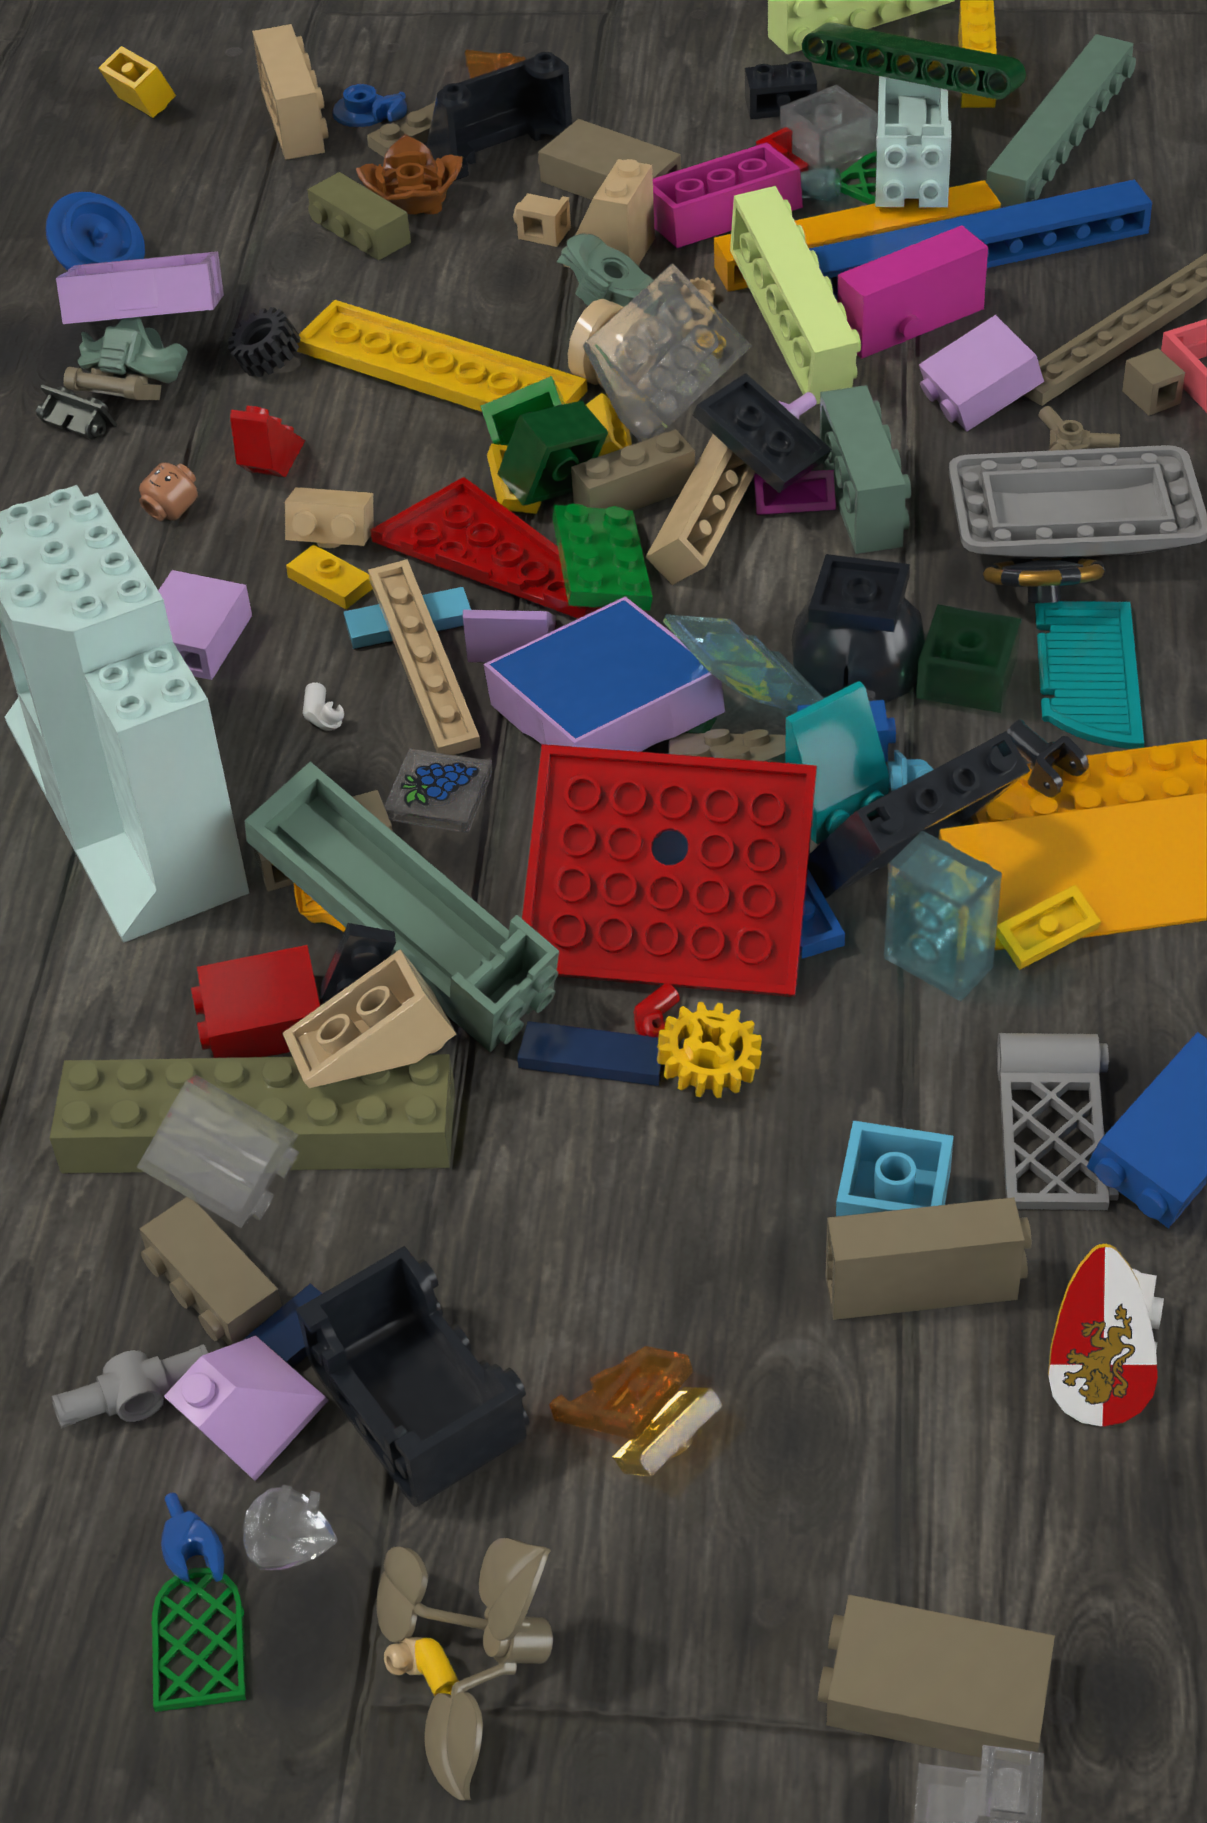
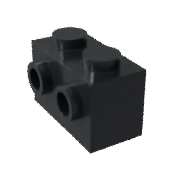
[745,61,817,119]

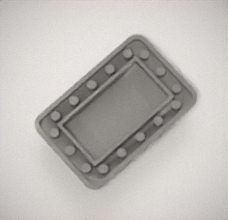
[949,445,1207,559]

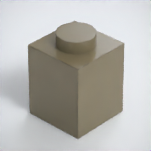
[1122,348,1185,416]

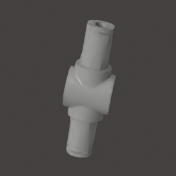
[51,1344,208,1429]

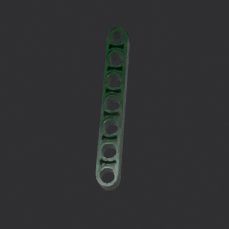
[802,23,1026,99]

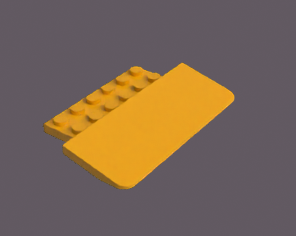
[939,739,1207,951]

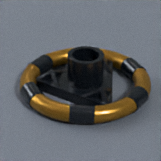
[983,558,1105,603]

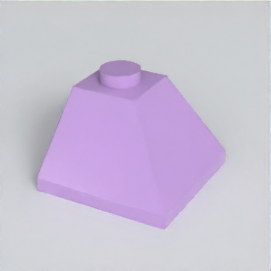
[164,1336,329,1481]

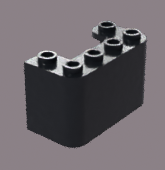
[296,1246,530,1507]

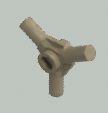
[1039,406,1120,451]

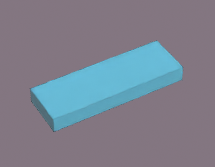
[344,587,471,649]

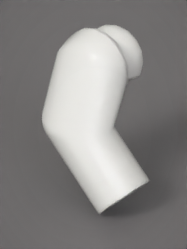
[303,683,344,731]

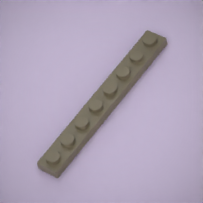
[1024,253,1207,406]

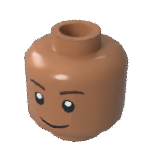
[139,463,198,521]

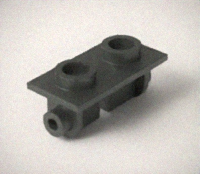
[36,385,117,440]

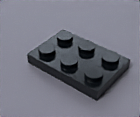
[693,373,832,493]

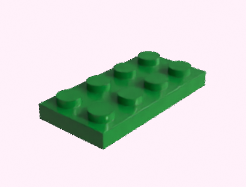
[552,503,653,611]

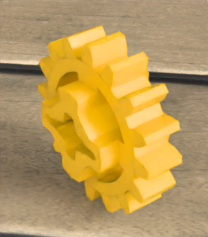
[657,1002,762,1098]

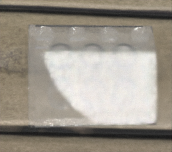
[583,263,752,442]

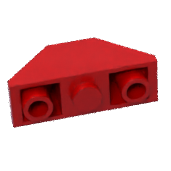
[230,406,306,477]

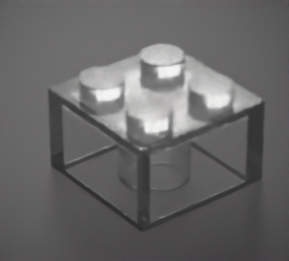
[780,85,878,173]

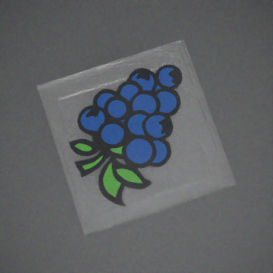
[384,748,493,833]

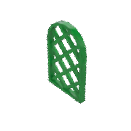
[151,1568,246,1712]

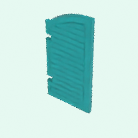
[1035,601,1144,749]

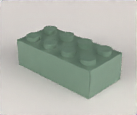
[820,385,911,554]

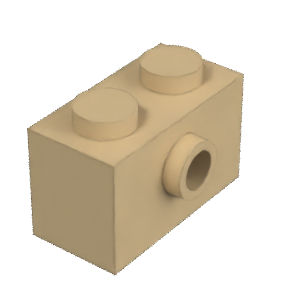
[285,487,373,548]

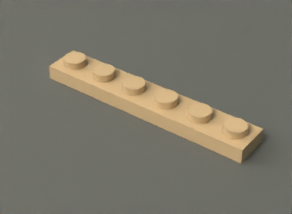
[368,559,481,759]

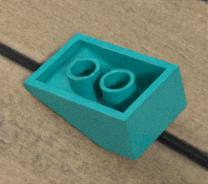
[785,681,889,844]

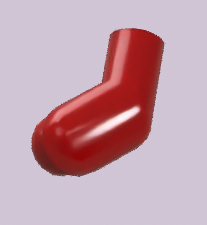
[633,983,680,1037]

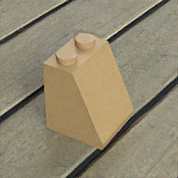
[564,159,655,268]

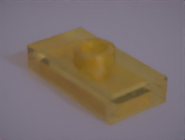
[612,1387,723,1476]

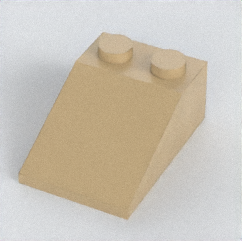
[282,949,456,1088]

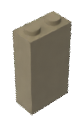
[538,119,681,200]
[825,1197,1032,1320]
[818,1595,1055,1769]

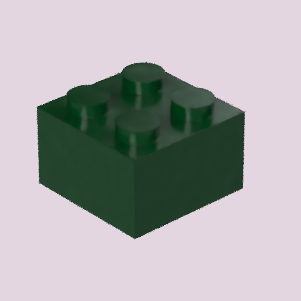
[497,400,608,506]

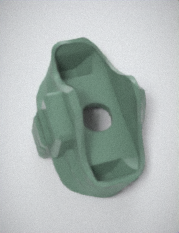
[557,233,658,317]
[78,317,188,383]

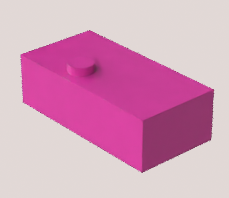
[653,143,803,248]
[837,225,988,359]

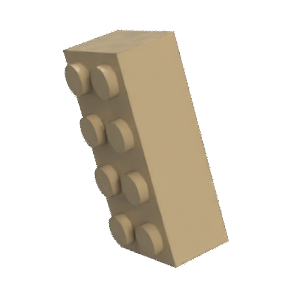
[252,24,328,160]

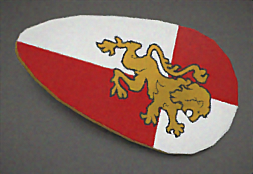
[1048,1244,1158,1427]

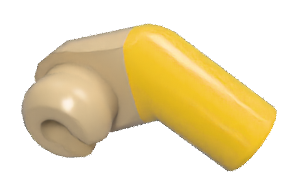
[384,1637,459,1697]

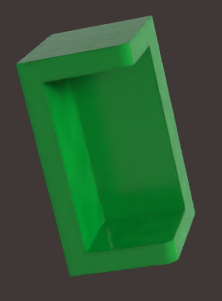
[480,376,565,446]

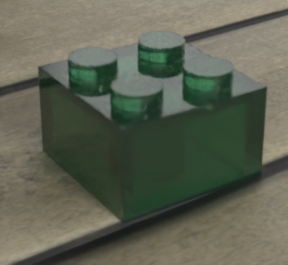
[916,604,1022,713]

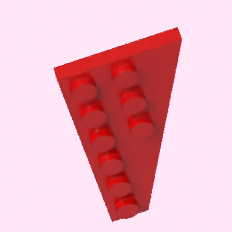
[370,477,600,619]

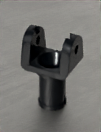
[1007,719,1089,797]

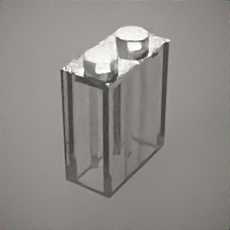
[137,1075,299,1228]

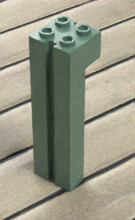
[245,761,559,1052]

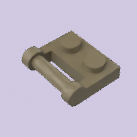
[64,366,161,400]

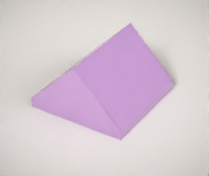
[463,610,556,662]

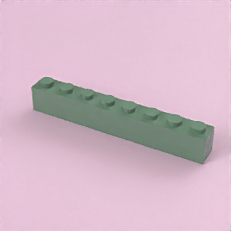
[986,34,1136,207]

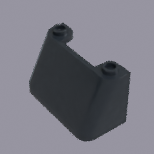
[427,52,572,181]

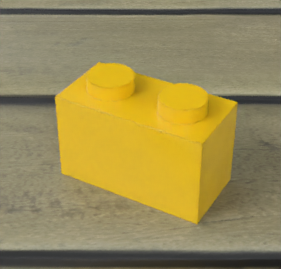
[98,46,176,118]

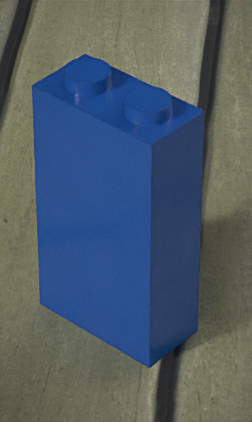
[1086,1032,1207,1229]

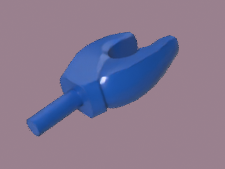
[372,92,407,122]
[161,1492,224,1582]

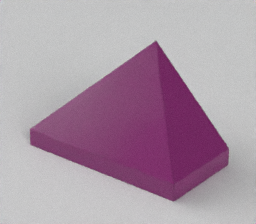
[754,469,836,515]

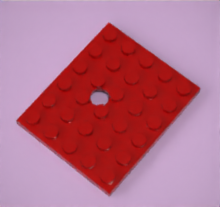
[522,744,817,998]

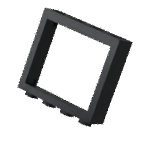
[808,731,1030,899]

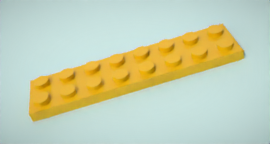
[297,300,587,412]

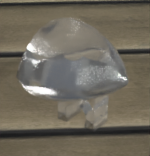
[243,1485,337,1570]

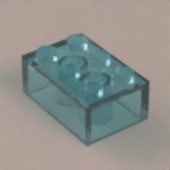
[884,830,1002,1002]

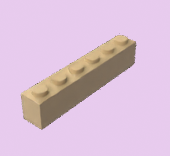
[646,434,755,585]

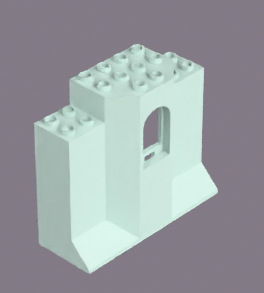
[0,485,249,943]

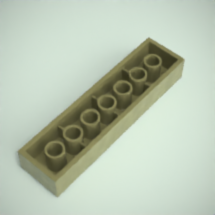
[50,1054,455,1173]

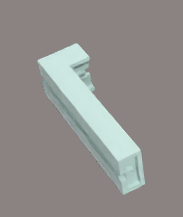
[875,76,951,207]

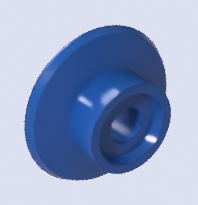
[332,84,386,127]

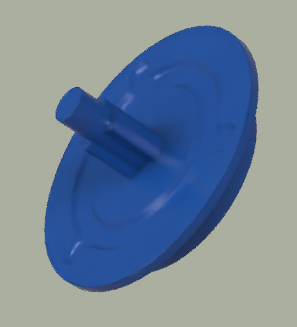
[46,192,145,270]

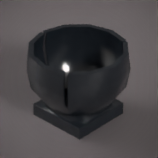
[791,554,927,703]

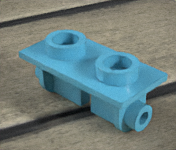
[887,750,934,791]

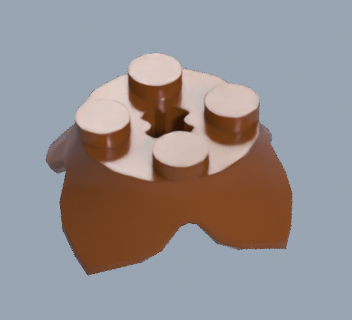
[356,134,463,214]

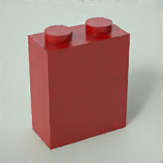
[191,945,320,1058]

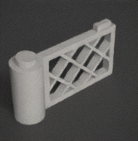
[997,1033,1119,1210]

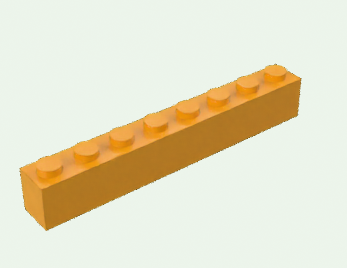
[714,180,1001,292]

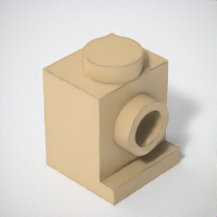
[513,193,571,247]

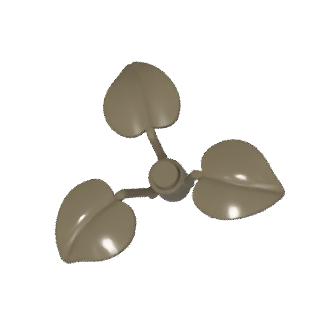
[376,1538,553,1800]

